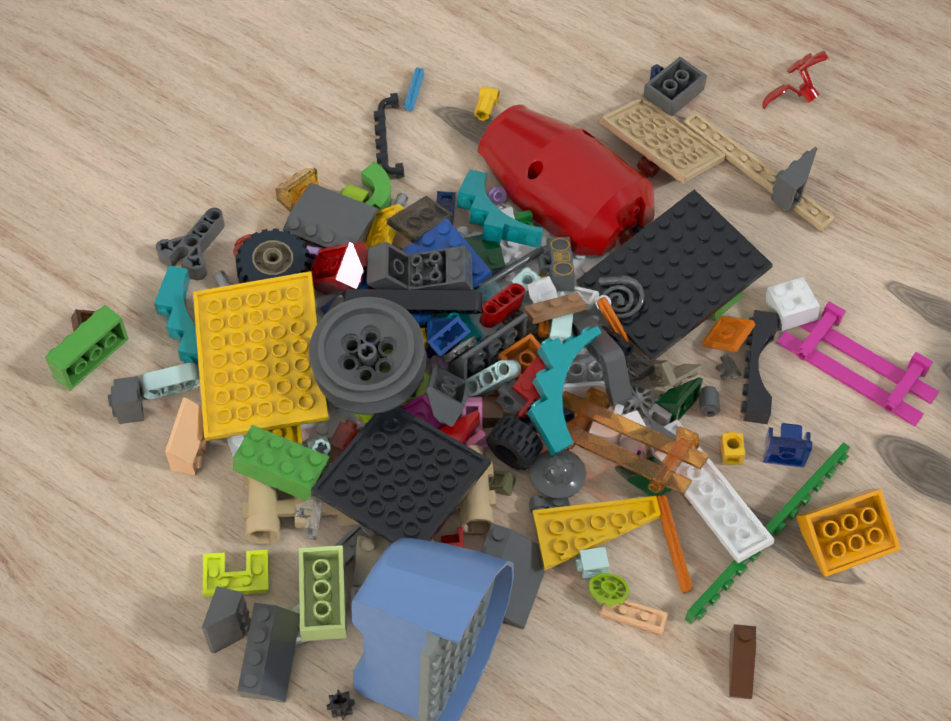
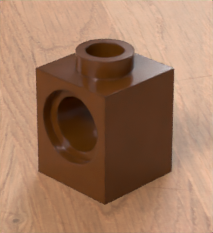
[482,395,503,428]

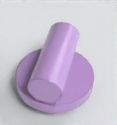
[487,186,507,205]

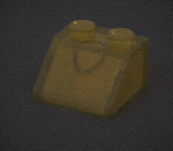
[275,168,319,212]

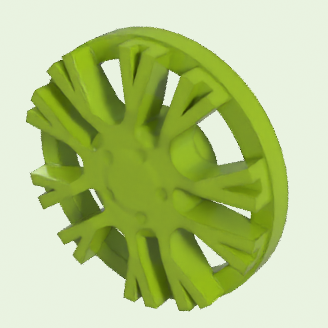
[588,573,629,607]

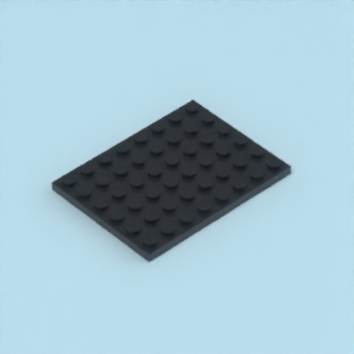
[576,189,773,360]

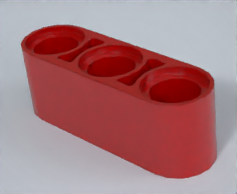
[479,283,525,328]

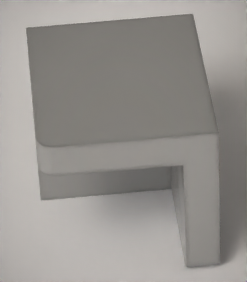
[642,403,672,435]

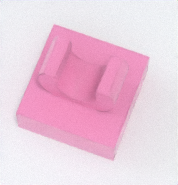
[465,428,489,451]

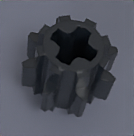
[326,690,355,720]

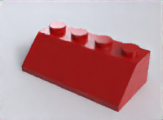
[311,242,363,294]

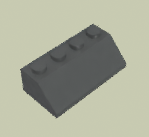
[237,603,300,703]

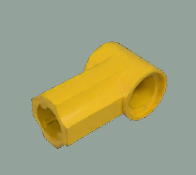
[474,86,500,121]

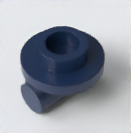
[650,64,664,80]

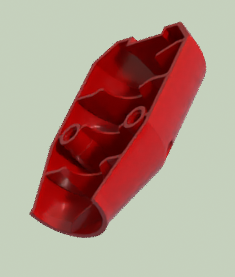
[477,104,655,256]

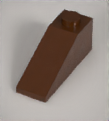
[729,624,756,699]

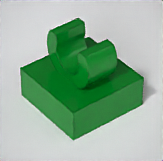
[514,210,533,226]

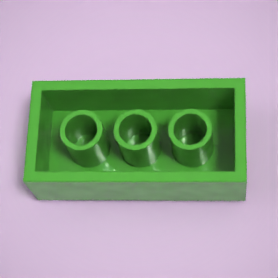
[45,305,129,391]
[232,425,329,502]

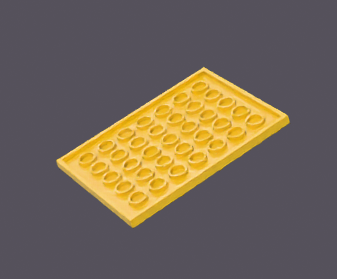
[193,271,329,441]

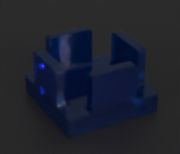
[763,423,812,468]

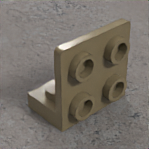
[644,360,703,388]

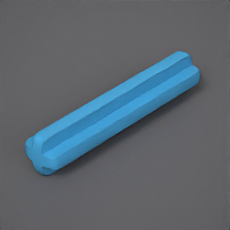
[404,67,424,112]

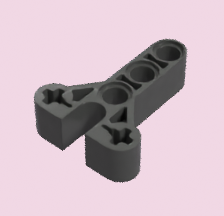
[156,207,225,280]

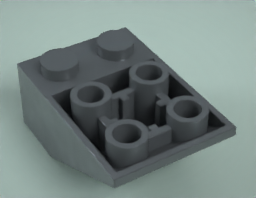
[771,146,817,212]
[408,245,473,290]

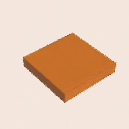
[702,316,755,352]

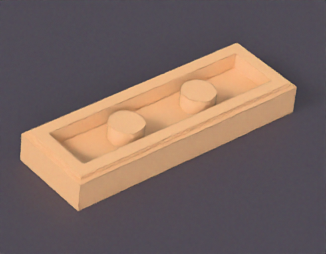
[599,597,669,635]

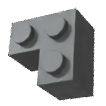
[108,376,144,424]

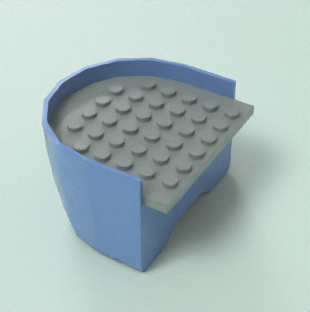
[352,537,514,721]

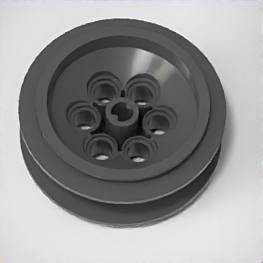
[309,297,426,415]

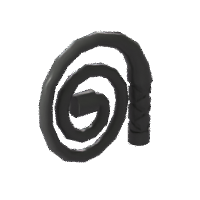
[599,275,645,318]

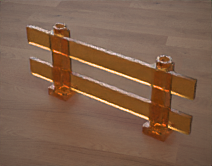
[562,387,709,495]

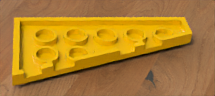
[532,496,661,571]

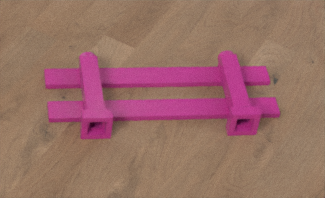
[777,301,939,426]

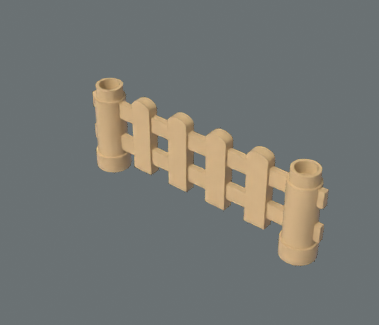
[242,445,496,545]

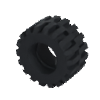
[486,416,543,470]

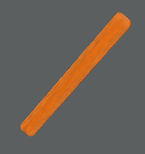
[657,495,693,593]

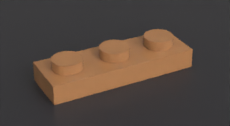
[524,292,587,324]

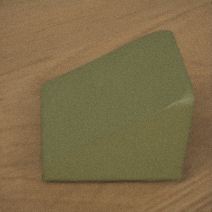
[489,471,516,496]

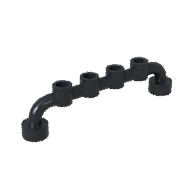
[374,93,405,178]

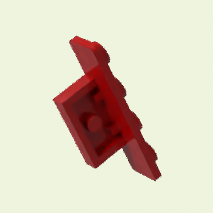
[512,356,548,419]

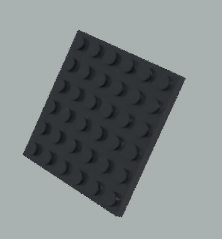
[311,406,491,543]

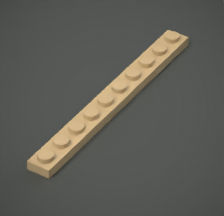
[683,112,835,232]

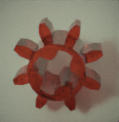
[637,156,660,179]

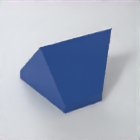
[427,316,471,357]

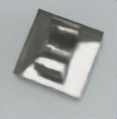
[715,353,742,380]

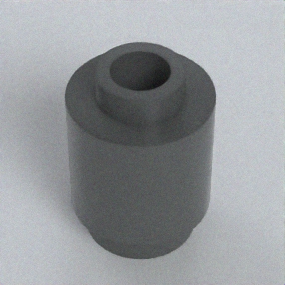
[699,386,721,417]

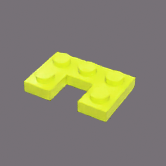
[202,549,269,597]

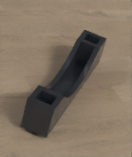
[740,310,778,424]

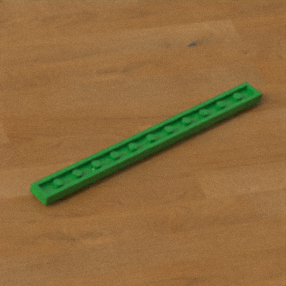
[685,442,850,625]

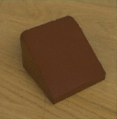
[71,309,95,332]

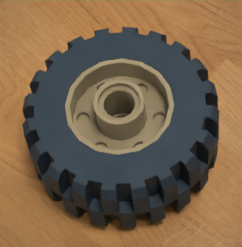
[236,228,311,284]

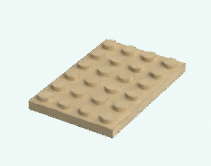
[599,97,726,184]

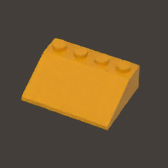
[796,489,901,577]

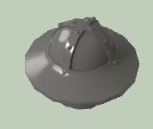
[530,449,586,499]

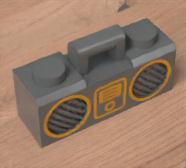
[538,237,575,291]

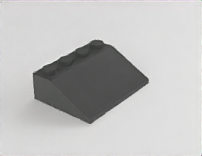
[283,183,379,248]
[448,313,528,381]
[481,523,546,629]

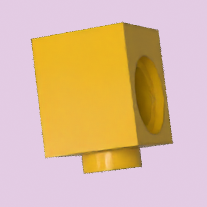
[719,432,745,465]

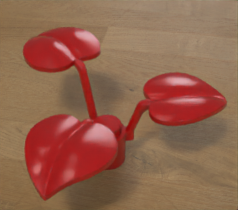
[762,51,829,110]

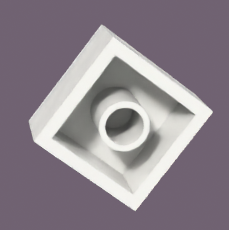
[765,277,820,331]

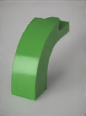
[361,162,391,211]

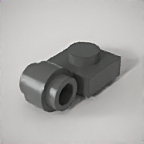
[529,496,570,513]

